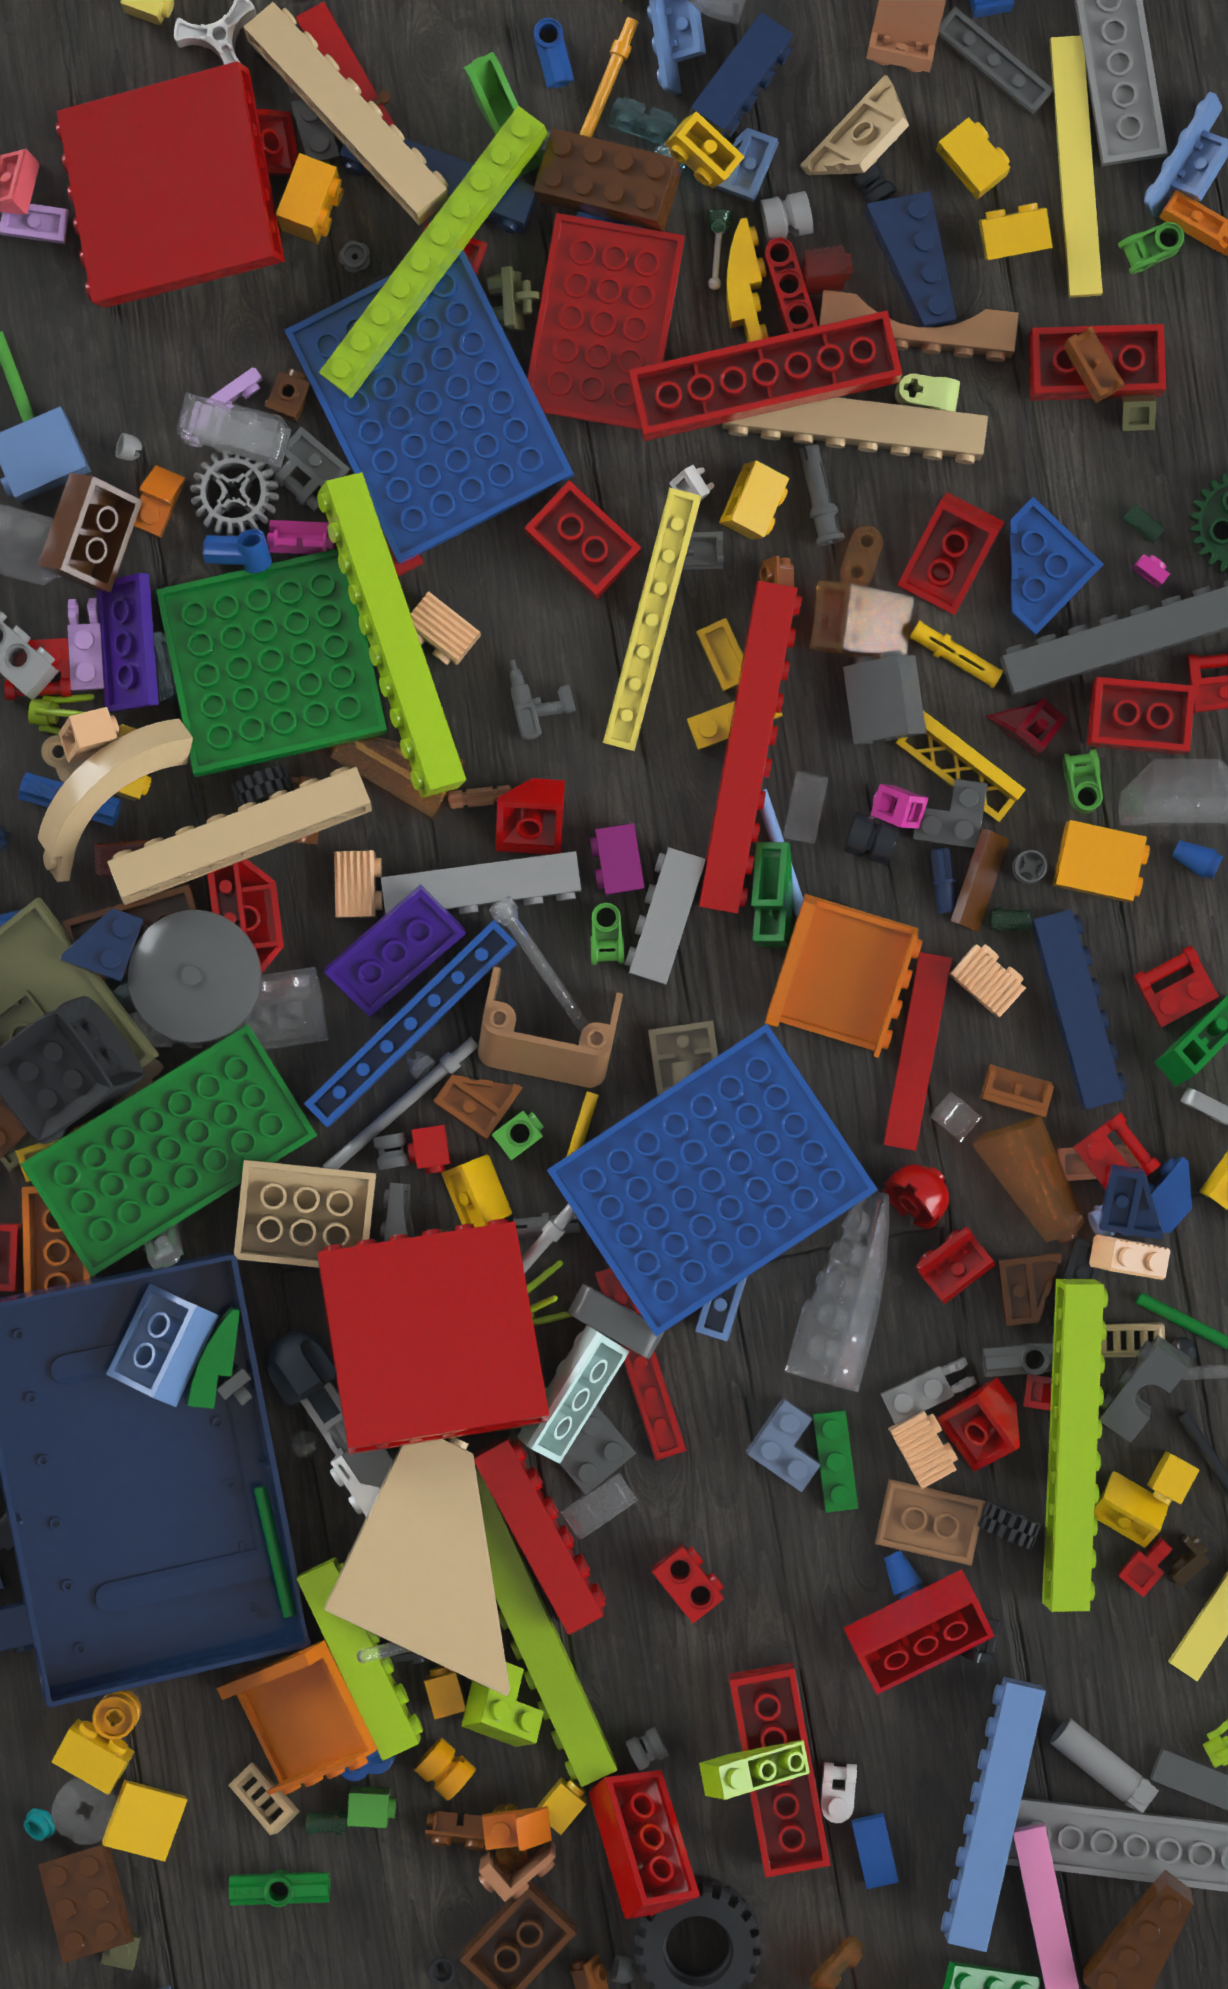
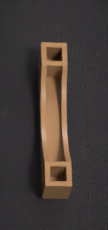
[818,290,1019,362]

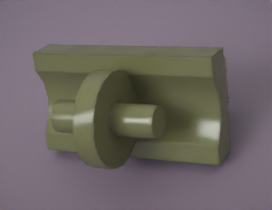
[487,266,541,332]

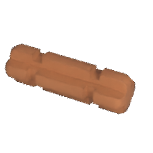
[448,785,512,809]

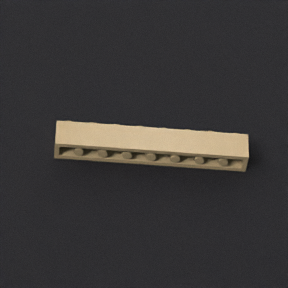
[243,2,448,226]
[722,397,988,464]
[107,767,372,905]

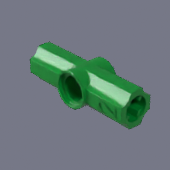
[229,1870,331,1907]

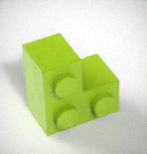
[461,1662,544,1747]

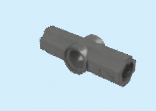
[981,1342,1053,1377]

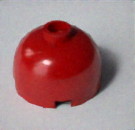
[883,1164,950,1229]

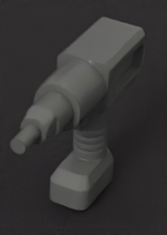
[510,660,576,741]

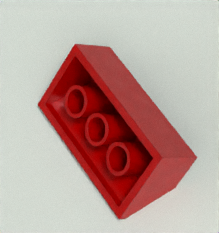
[588,1769,700,1919]

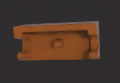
[1063,326,1125,403]
[979,1064,1054,1117]

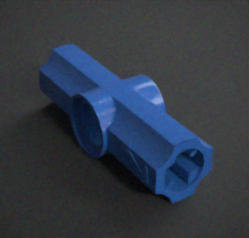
[18,772,122,827]

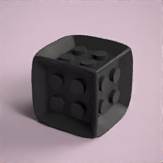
[0,996,144,1144]

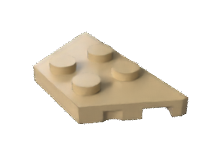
[800,75,909,175]

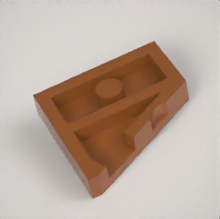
[433,1075,523,1140]

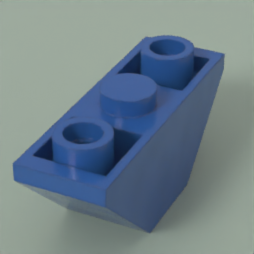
[1118,1156,1192,1236]

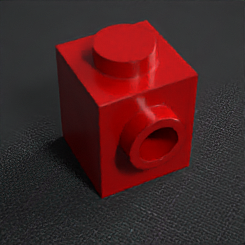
[408,1124,451,1174]

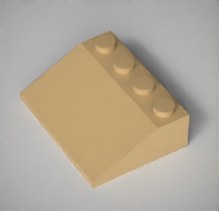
[234,1160,376,1268]

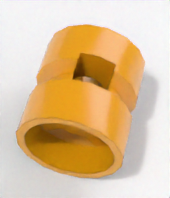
[93,1690,142,1740]
[413,1737,476,1801]

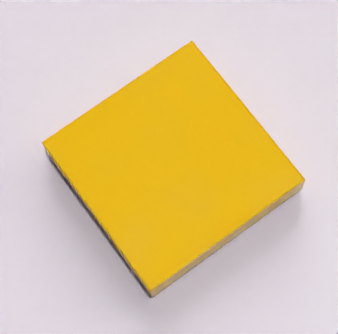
[102,1780,188,1862]

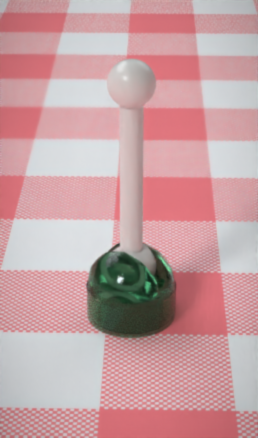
[707,209,734,290]

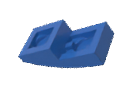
[851,1813,899,1889]

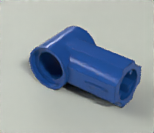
[534,18,574,89]
[203,529,272,573]

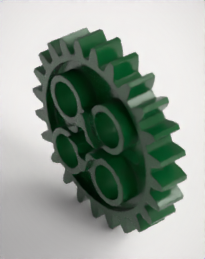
[1188,473,1228,574]

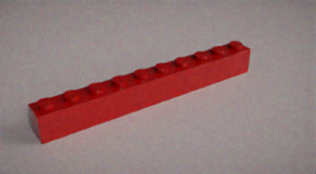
[698,581,802,913]

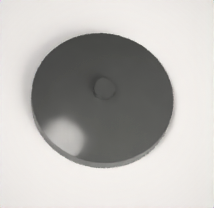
[128,910,262,1043]

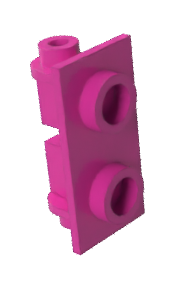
[267,519,335,554]

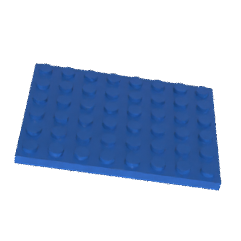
[284,250,575,564]
[547,1024,878,1336]

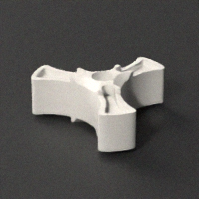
[174,0,257,65]

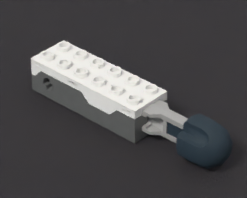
[265,1331,397,1517]

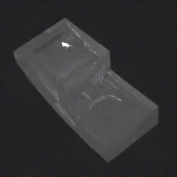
[783,770,828,844]
[561,1473,638,1540]

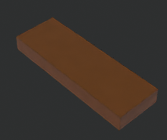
[951,828,1010,932]

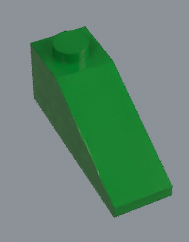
[1154,995,1228,1087]

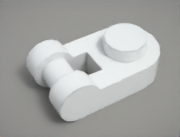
[820,1762,857,1823]

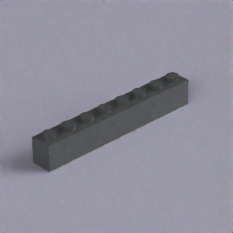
[999,580,1228,696]

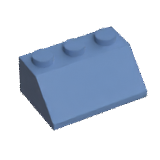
[106,1283,219,1407]

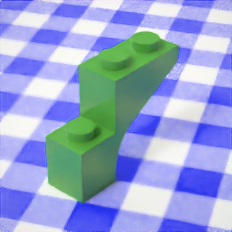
[464,52,543,179]

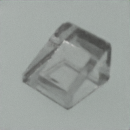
[931,1092,981,1142]

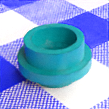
[24,1808,56,1841]

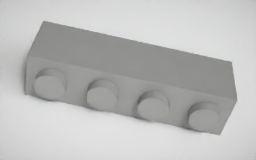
[625,847,706,985]

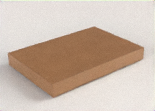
[875,1479,986,1566]

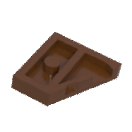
[997,1253,1062,1326]

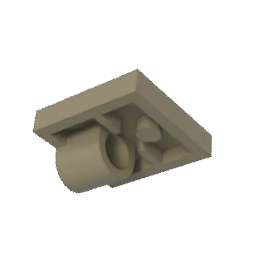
[648,1021,718,1095]

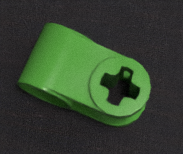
[1118,222,1184,275]
[1062,749,1103,814]
[591,903,624,965]

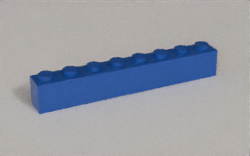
[304,920,518,1127]

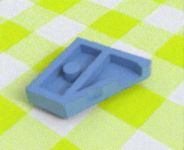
[695,128,779,202]

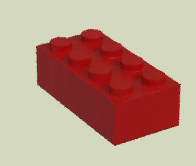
[1028,324,1166,401]
[844,1569,995,1695]

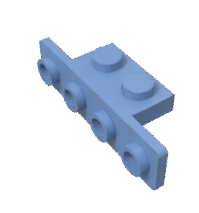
[647,0,706,95]
[1144,92,1228,218]

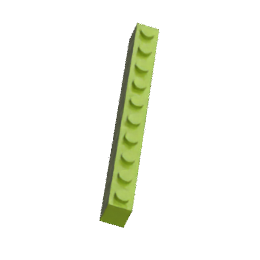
[319,106,549,398]
[317,472,466,798]
[1042,1279,1108,1612]
[475,1467,618,1787]

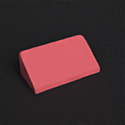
[0,149,40,215]

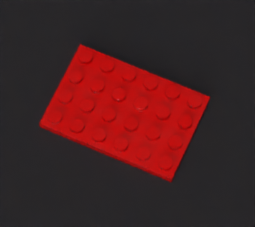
[527,213,685,431]

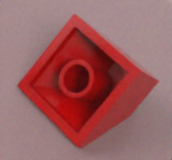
[257,108,298,176]
[496,778,565,855]
[936,1377,1020,1472]

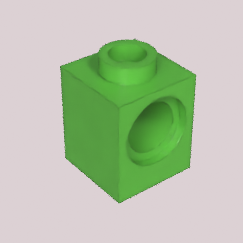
[492,1110,544,1160]
[347,1786,396,1828]

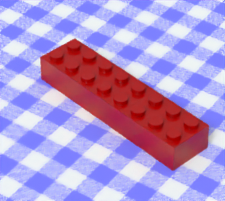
[629,310,903,442]

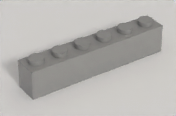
[381,851,582,915]

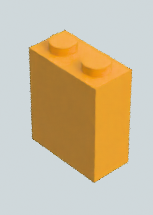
[1052,820,1150,902]

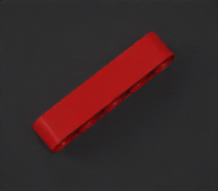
[764,237,818,334]

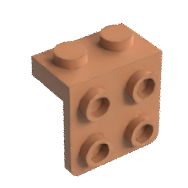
[866,0,946,72]
[478,1841,556,1902]

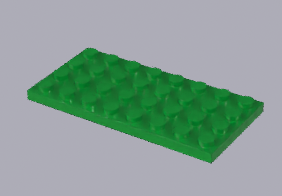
[20,1024,317,1277]

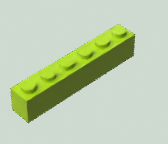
[297,1557,423,1761]

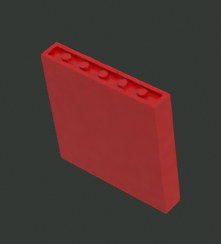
[56,61,285,308]
[317,1219,549,1455]

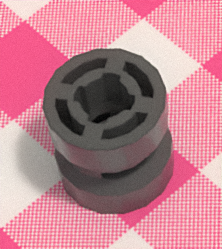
[1011,850,1047,884]
[373,1132,410,1170]
[626,1726,670,1771]

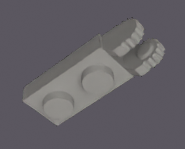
[881,1357,977,1424]

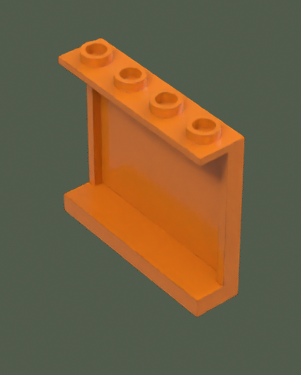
[765,894,923,1058]
[216,1640,377,1795]

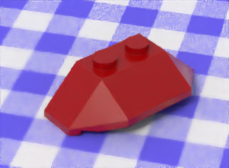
[207,859,284,973]

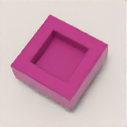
[1132,554,1170,588]

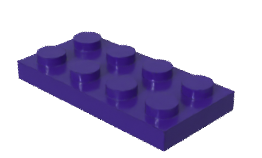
[96,573,159,713]
[324,884,466,1017]

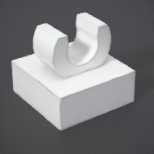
[669,465,714,501]

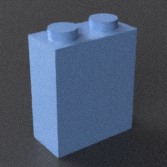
[0,406,91,503]

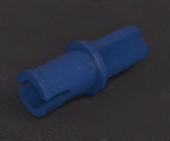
[931,848,957,914]

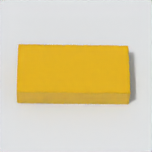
[696,618,743,692]

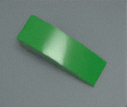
[751,842,793,947]
[184,1307,240,1409]

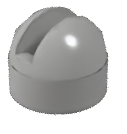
[116,433,142,461]

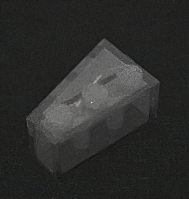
[176,392,291,468]

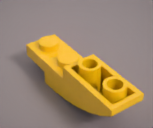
[726,217,768,343]

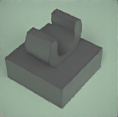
[216,1366,253,1406]

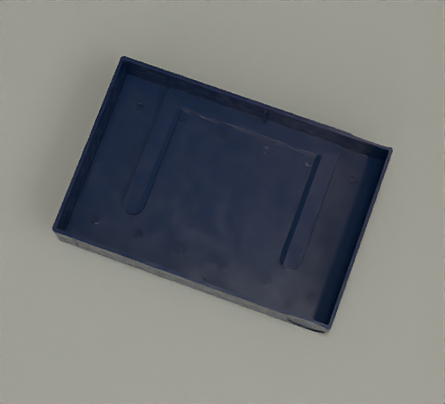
[0,1251,311,1707]

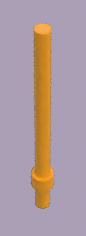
[580,17,639,137]

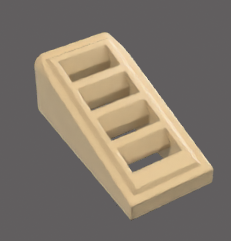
[1101,1322,1165,1357]
[229,1762,300,1835]

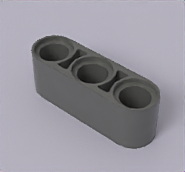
[567,1283,666,1359]

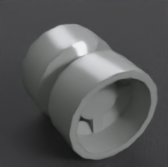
[760,191,813,242]

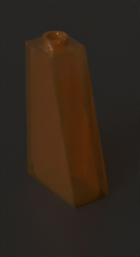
[329,736,466,820]
[973,1115,1085,1243]

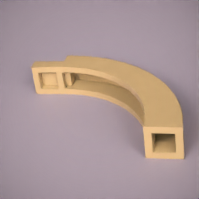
[38,719,193,882]

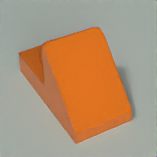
[134,465,186,538]
[482,1806,552,1851]

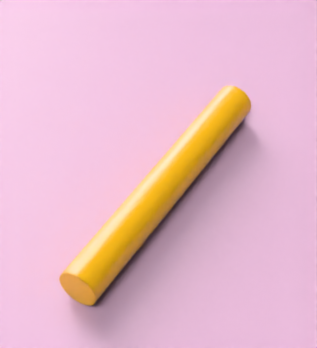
[566,1091,599,1157]

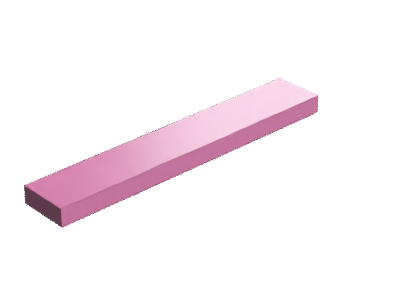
[1013,1822,1079,1989]

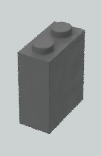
[843,650,926,745]

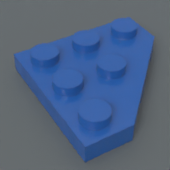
[1009,497,1104,636]

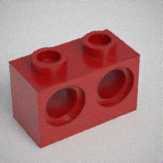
[651,1543,724,1623]

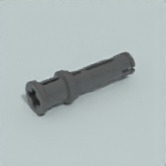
[798,444,845,546]

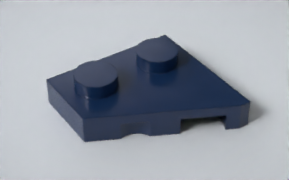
[60,908,144,983]
[1099,1164,1163,1240]

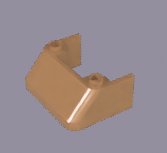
[478,967,623,1088]

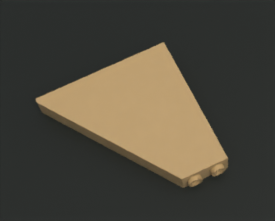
[324,1437,510,1696]

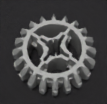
[190,448,279,536]

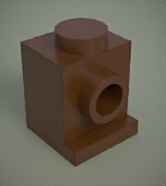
[265,369,312,424]

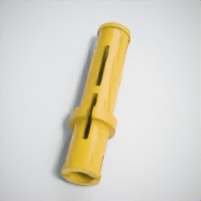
[909,620,1004,688]

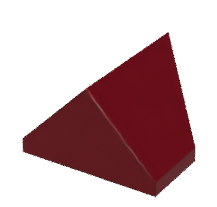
[985,698,1067,757]

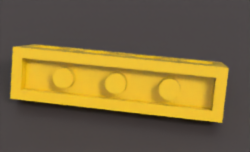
[895,710,1026,823]

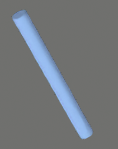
[760,789,803,917]

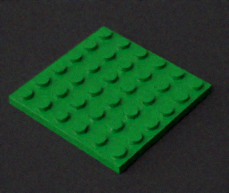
[156,549,388,777]

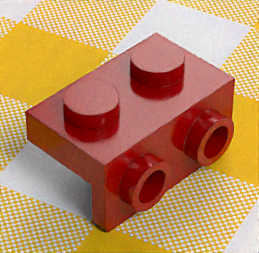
[915,1227,996,1304]

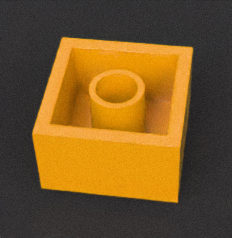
[276,153,344,244]

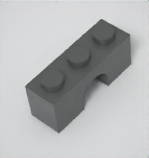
[1098,1335,1190,1443]

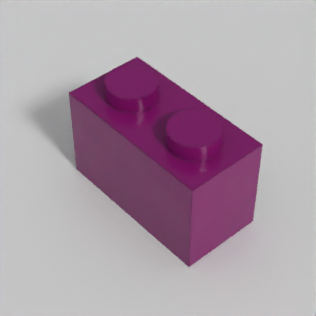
[590,823,644,896]

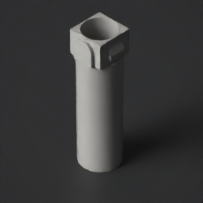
[1050,1717,1159,1813]

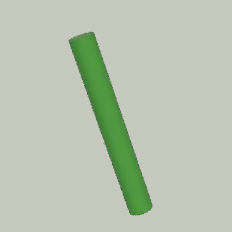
[0,331,35,422]

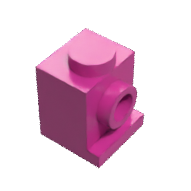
[870,784,929,829]

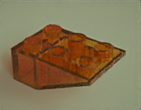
[809,580,914,659]

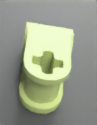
[895,373,960,412]

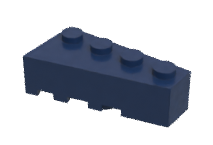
[688,12,793,139]
[863,191,957,328]

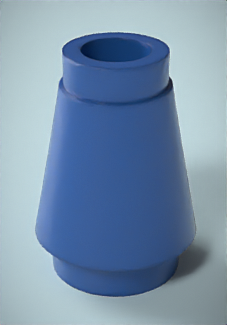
[1172,840,1223,879]
[883,1550,923,1600]

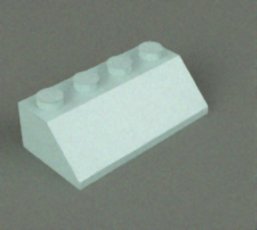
[517,1325,630,1464]

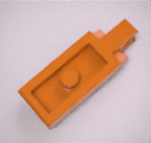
[1159,190,1228,256]

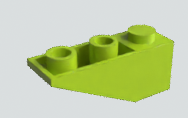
[699,1740,810,1800]

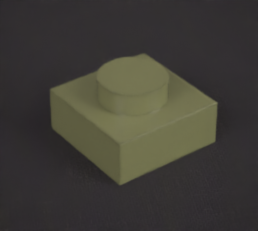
[1121,394,1156,431]
[101,1933,141,1971]

